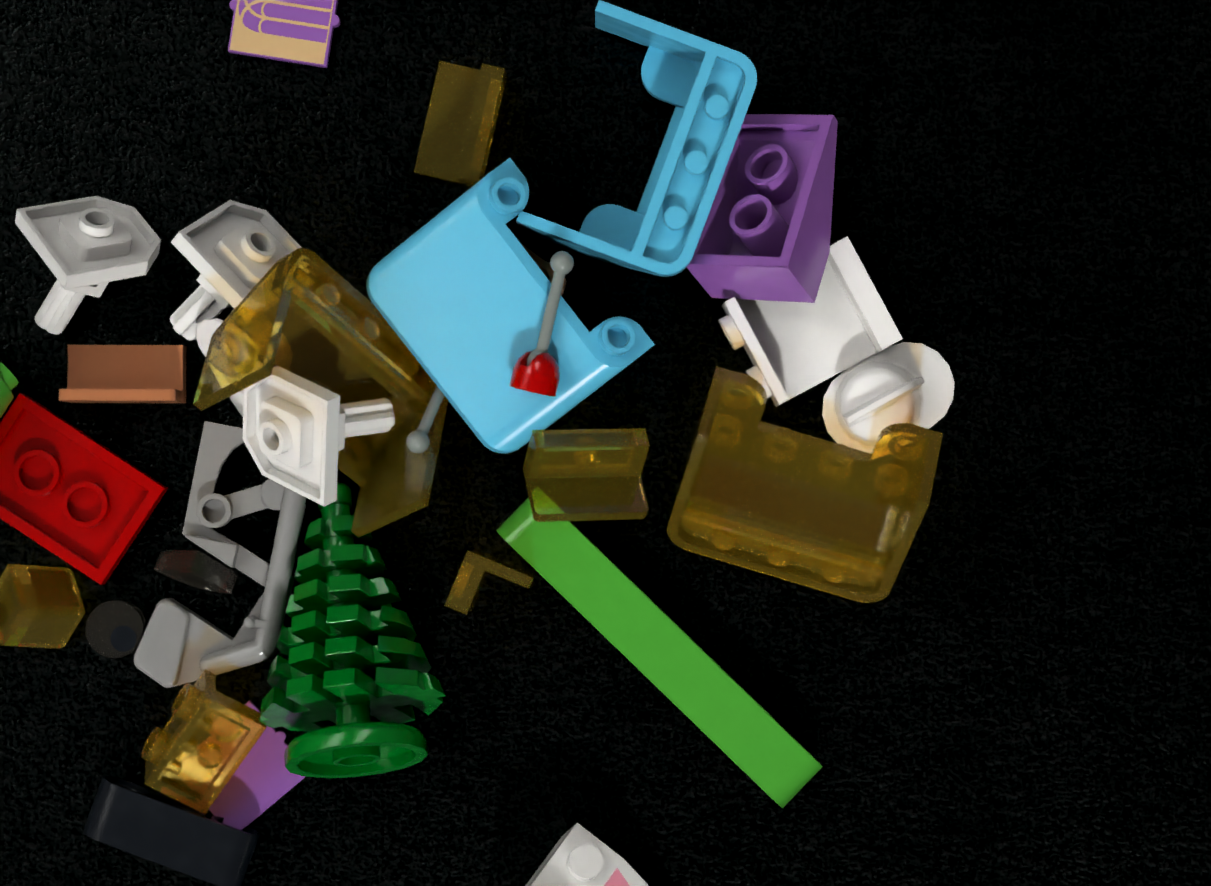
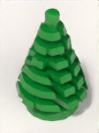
[260,482,446,778]

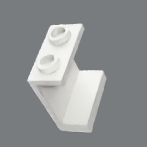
[718,236,903,407]

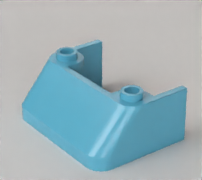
[516,0,757,277]

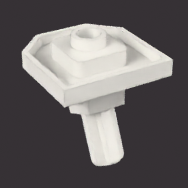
[15,196,161,335]
[170,200,309,341]
[243,365,395,506]

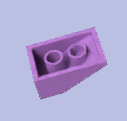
[687,114,838,303]

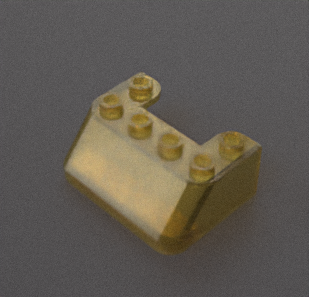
[667,366,943,603]

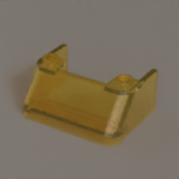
[193,248,448,537]

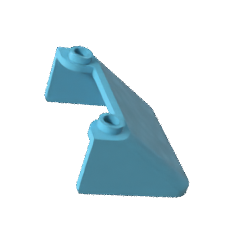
[366,158,655,454]

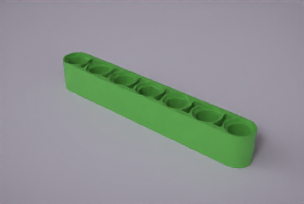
[496,489,823,808]

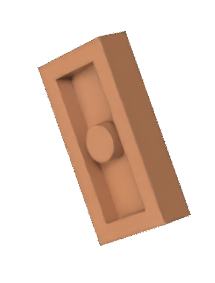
[59,345,186,403]

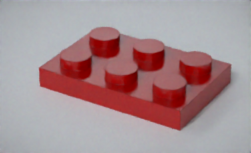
[0,393,168,585]

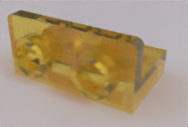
[141,670,266,814]

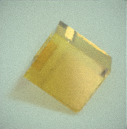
[0,564,85,649]

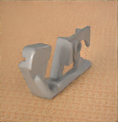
[133,421,306,688]

